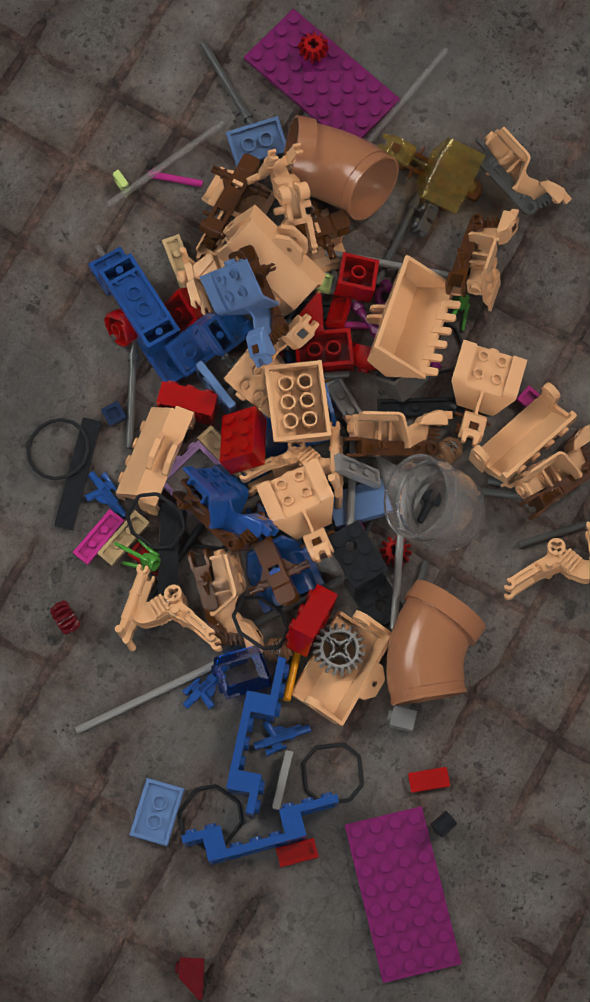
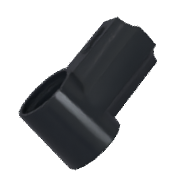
[431,811,457,838]

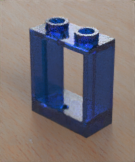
[211,645,271,700]

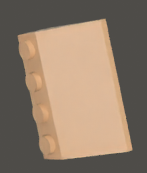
[264,360,332,442]

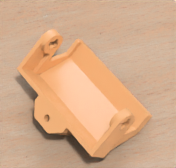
[215,205,326,317]
[469,382,578,483]
[116,406,196,516]
[292,610,392,726]

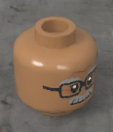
[435,436,463,465]
[264,638,294,663]

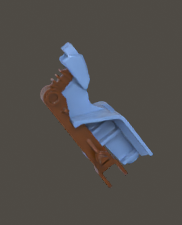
[200,245,289,368]

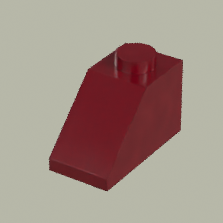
[175,957,205,1000]

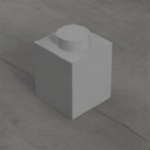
[387,706,417,733]

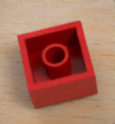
[334,252,380,303]

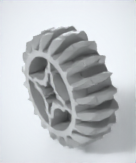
[312,623,365,676]

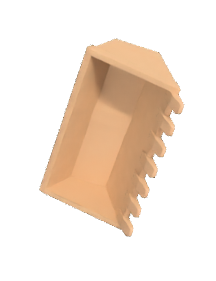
[366,255,461,379]

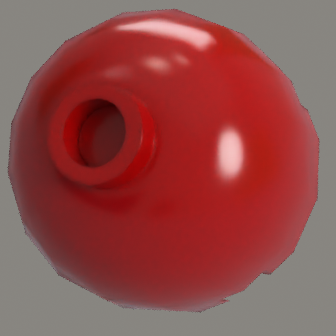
[104,308,138,347]
[352,342,377,374]

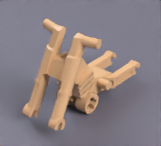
[246,143,318,254]
[239,421,344,509]
[504,522,590,600]
[115,564,223,652]

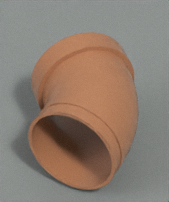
[283,115,399,220]
[386,579,486,706]

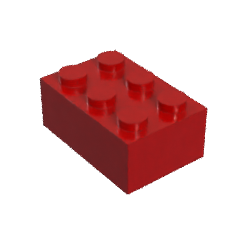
[295,328,354,372]
[156,380,219,427]
[219,406,267,474]
[285,584,338,658]

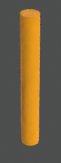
[283,651,301,702]

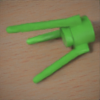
[448,294,470,332]
[114,539,161,572]

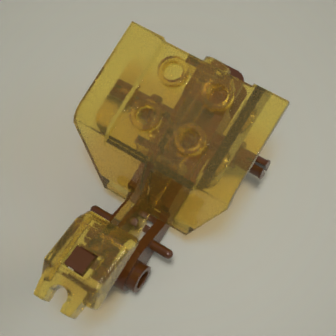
[378,134,486,214]

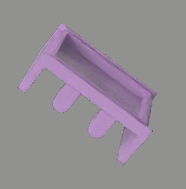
[164,440,221,516]

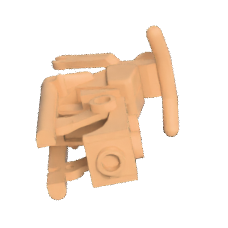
[176,236,233,315]

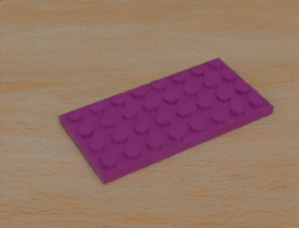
[244,8,400,138]
[344,806,462,983]

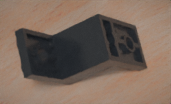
[328,520,403,626]

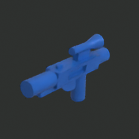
[85,471,126,519]
[182,663,229,709]
[253,720,311,757]

